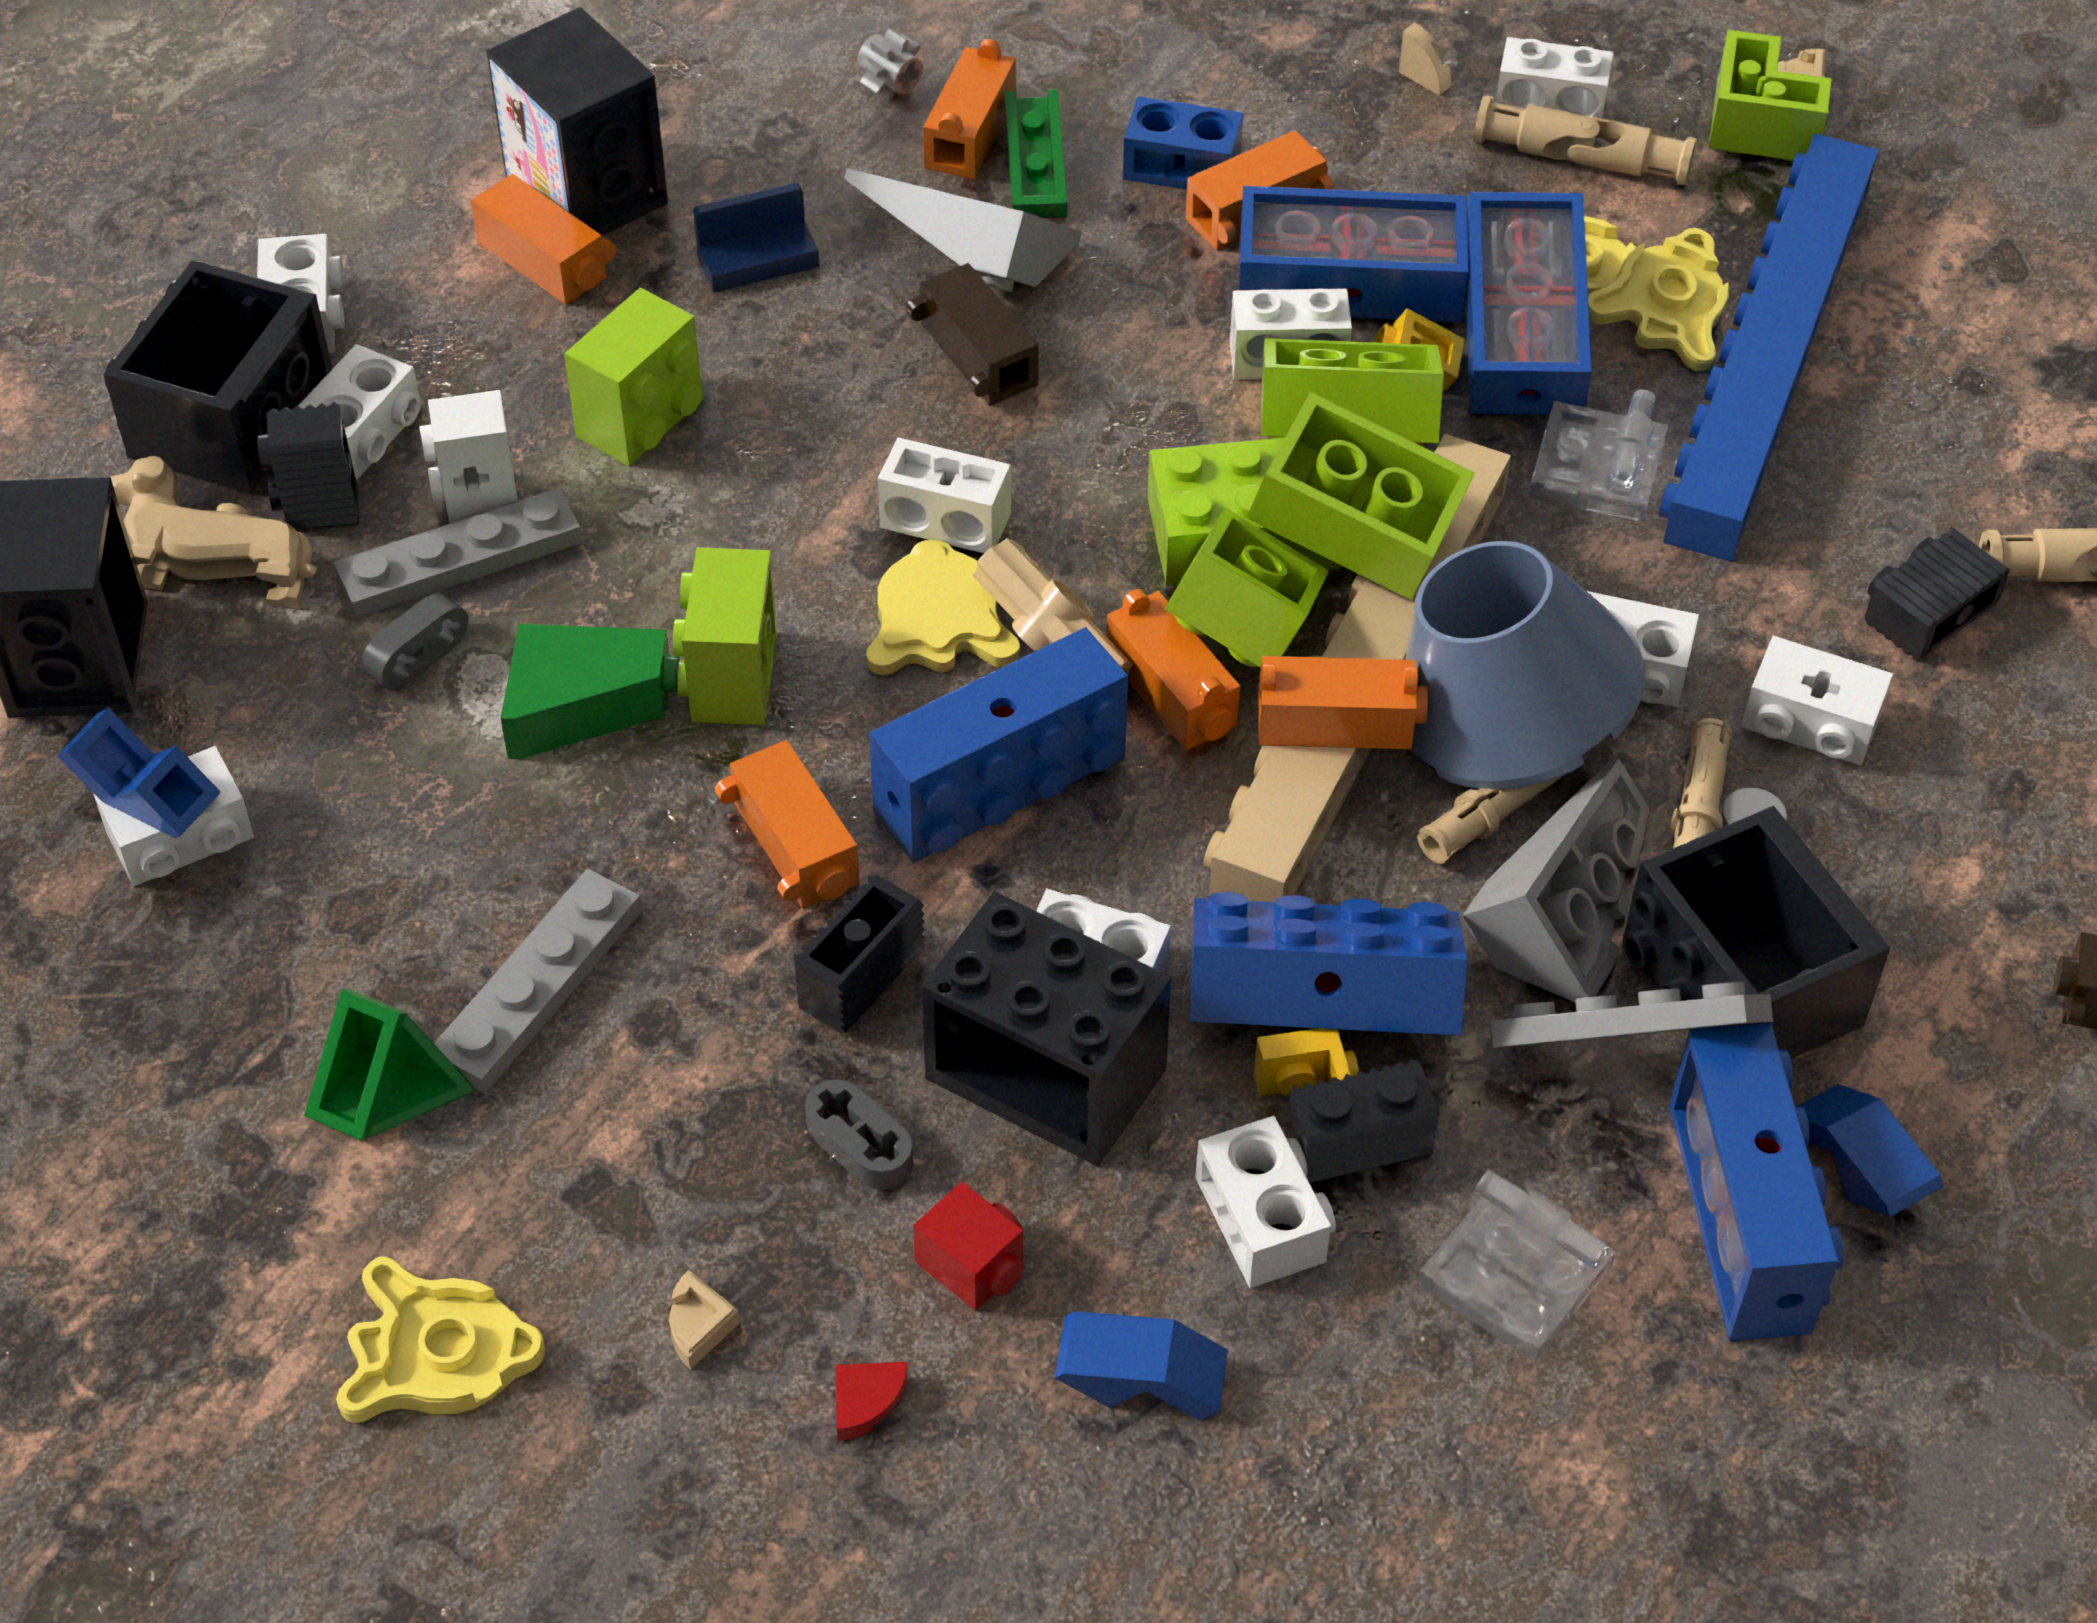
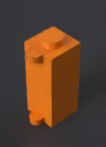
[923,39,1016,180]
[1186,130,1335,250]
[470,173,617,305]
[1106,589,1240,751]
[1258,656,1428,749]
[715,739,860,909]

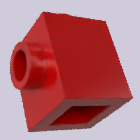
[913,1181,1024,1311]

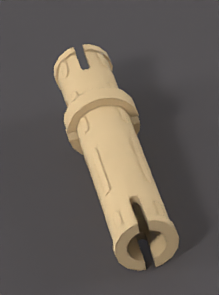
[1670,718,1733,848]
[1417,768,1577,864]

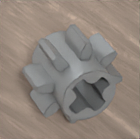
[857,28,923,100]

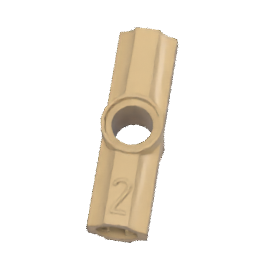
[973,538,1133,678]

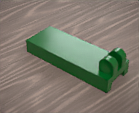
[1004,89,1067,218]

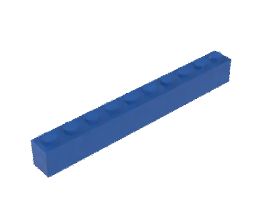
[1658,134,1879,562]

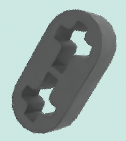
[361,593,469,690]
[805,1079,914,1190]

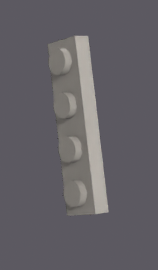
[333,488,583,619]
[434,868,642,1094]
[1490,982,1773,1048]

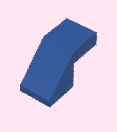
[57,708,221,838]
[1796,1084,1944,1217]
[1055,1311,1228,1421]

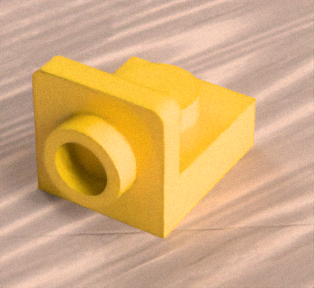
[1373,308,1465,391]
[1253,1028,1359,1097]

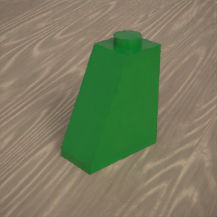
[500,624,680,759]

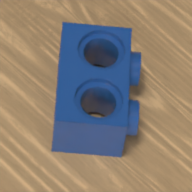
[1123,96,1244,190]

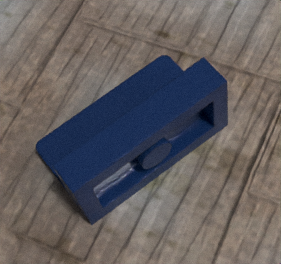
[693,182,820,293]

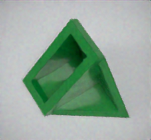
[304,988,476,1141]

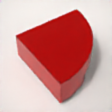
[835,1362,908,1441]

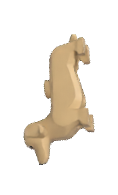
[108,456,317,609]

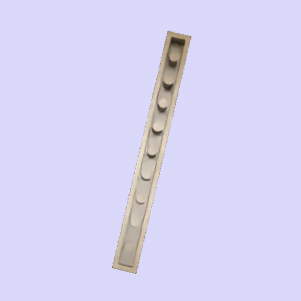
[1204,434,1511,902]

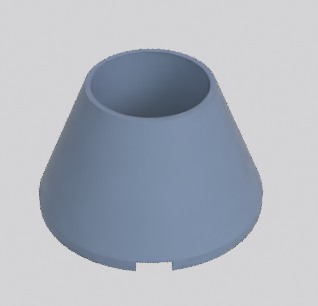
[1406,541,1645,790]

